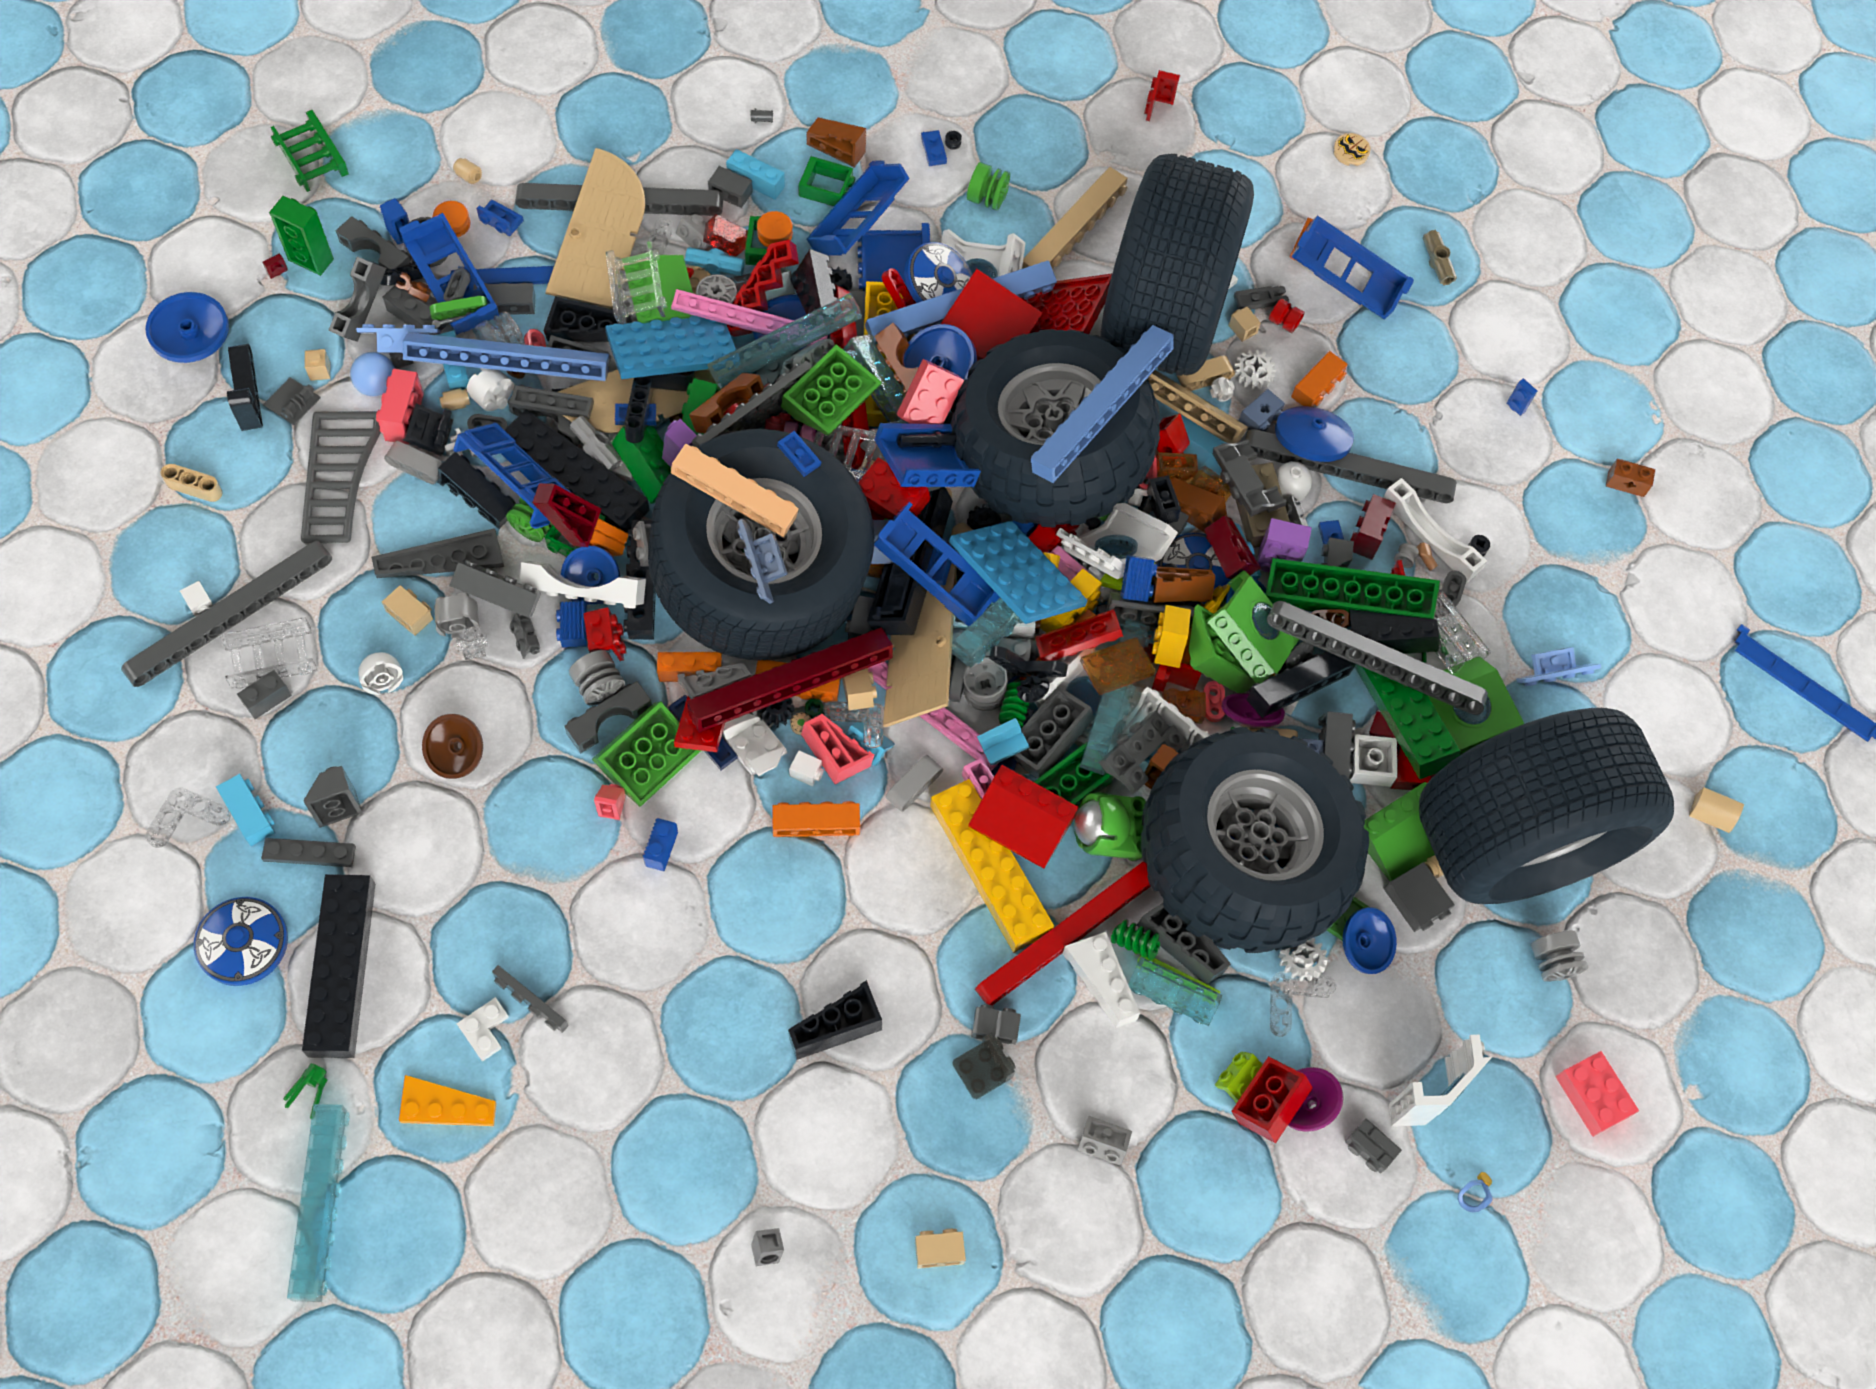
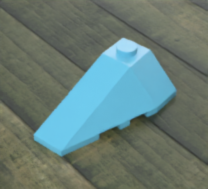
[1181,415,1227,490]

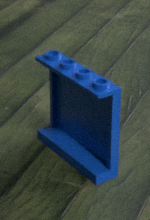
[857,223,930,297]
[874,423,981,487]

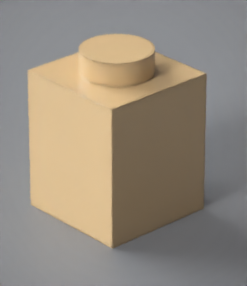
[1229,307,1261,342]
[305,349,330,381]

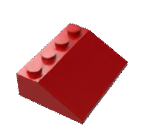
[968,765,1078,869]

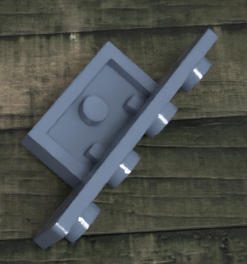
[738,519,788,604]

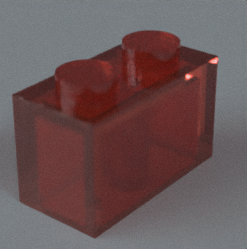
[703,214,748,257]

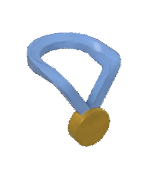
[1458,1172,1492,1212]

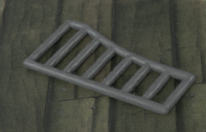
[301,411,381,543]

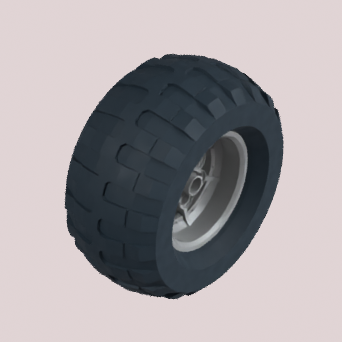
[951,329,1160,527]
[1141,727,1369,953]

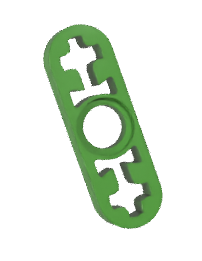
[430,296,488,320]

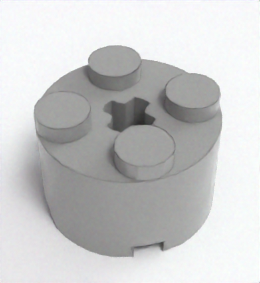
[434,592,479,638]

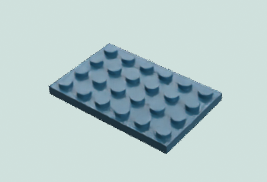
[605,315,740,379]
[949,521,1088,624]

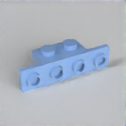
[357,324,441,353]
[1516,647,1601,686]

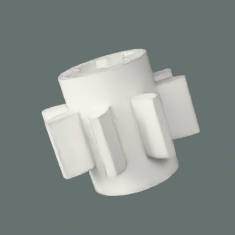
[1209,377,1235,402]

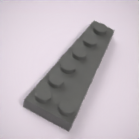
[371,528,504,578]

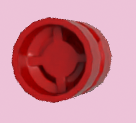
[1269,298,1305,333]

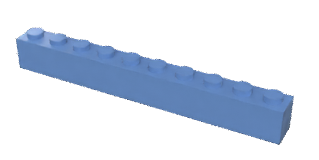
[865,260,1057,347]
[1031,325,1173,483]
[403,332,609,381]

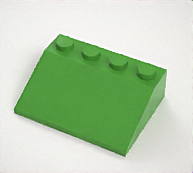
[623,255,693,323]
[781,344,882,436]
[1189,605,1256,693]
[592,701,701,807]
[1364,782,1435,882]

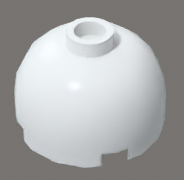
[1275,461,1312,501]
[358,652,403,695]

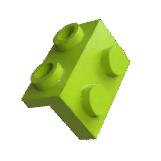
[1215,1051,1263,1103]

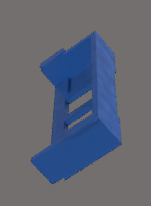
[806,160,910,256]
[399,213,499,335]
[1291,215,1414,320]
[453,423,570,529]
[874,502,1000,627]

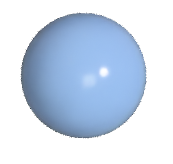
[350,352,395,396]

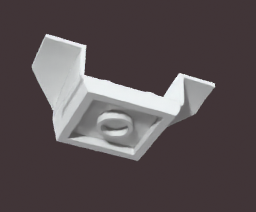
[723,714,787,776]

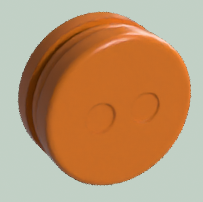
[433,201,470,238]
[757,211,793,247]

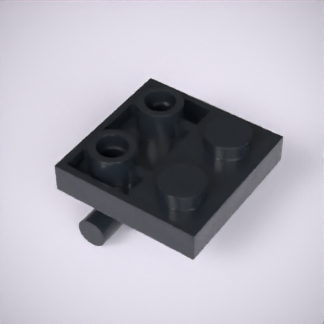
[403,403,454,456]

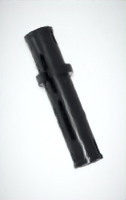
[897,432,957,448]

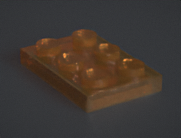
[1080,637,1156,695]

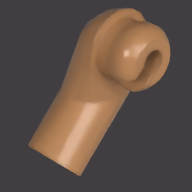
[1416,542,1438,571]

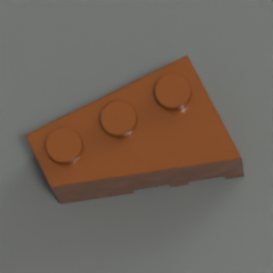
[807,117,866,168]
[1171,477,1227,534]
[1151,567,1215,603]

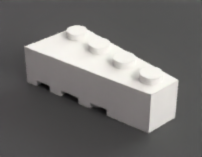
[1062,932,1140,1028]

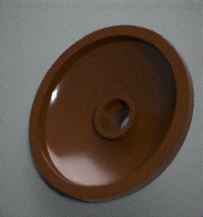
[422,714,483,779]

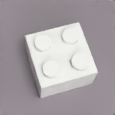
[1349,734,1397,787]

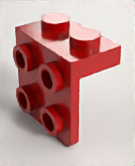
[1144,70,1180,122]
[583,607,627,661]

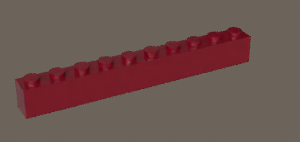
[687,627,893,732]

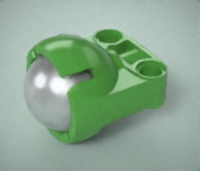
[1074,792,1146,862]

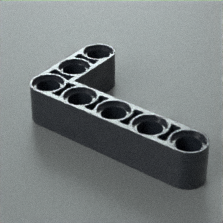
[227,344,263,431]
[625,371,695,443]

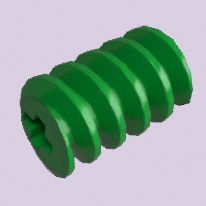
[998,682,1030,729]
[1111,919,1160,961]

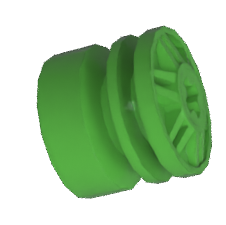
[967,162,1011,211]
[506,497,553,542]

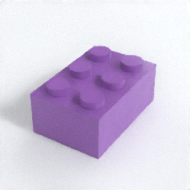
[1257,518,1312,572]

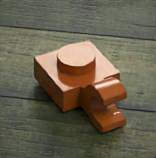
[396,272,431,302]

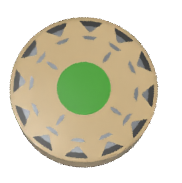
[791,713,811,735]

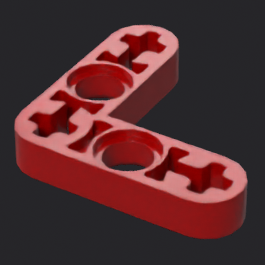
[882,268,916,309]

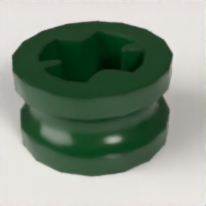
[805,699,824,719]

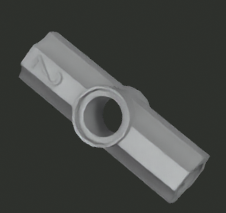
[570,416,622,472]

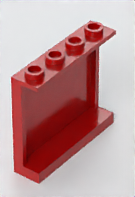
[941,269,1042,361]

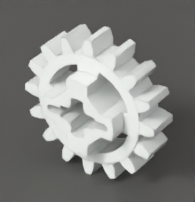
[1233,350,1277,390]
[1278,937,1328,981]

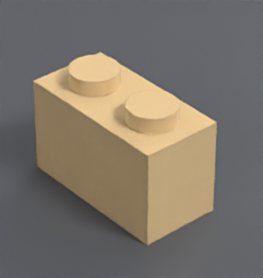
[382,585,433,636]
[842,668,877,711]
[915,1228,966,1269]

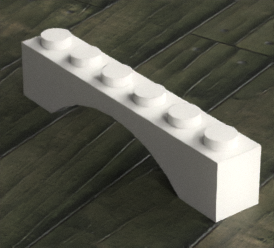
[1383,478,1487,583]
[520,561,646,608]

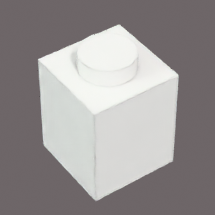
[180,581,213,617]
[789,751,824,787]

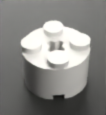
[466,368,515,412]

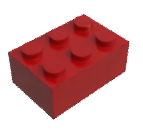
[858,457,930,520]
[1231,1056,1313,1143]

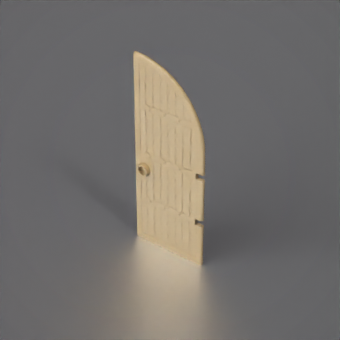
[545,148,645,309]
[558,366,739,433]
[883,563,957,727]

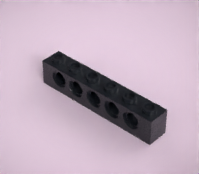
[623,520,656,640]

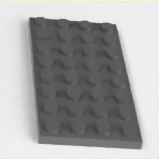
[692,361,812,447]

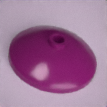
[1222,693,1285,729]
[1288,1067,1344,1132]

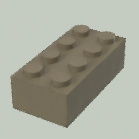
[1235,462,1290,548]

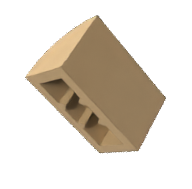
[1689,787,1744,833]

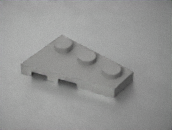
[677,663,752,699]

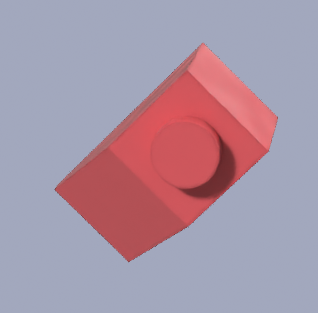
[594,784,626,820]

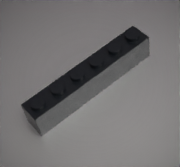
[1246,651,1356,718]

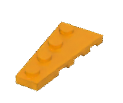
[399,1075,497,1126]

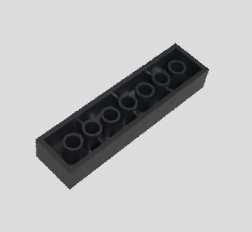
[504,409,650,533]
[867,487,953,635]
[302,874,376,1058]

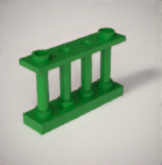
[270,110,349,192]

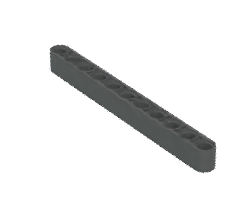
[515,183,723,216]
[1245,429,1457,503]
[121,541,332,687]
[1267,601,1488,715]

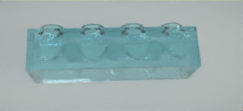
[952,598,1023,668]
[1128,957,1222,1026]

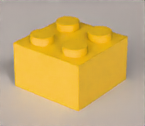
[1152,605,1191,668]

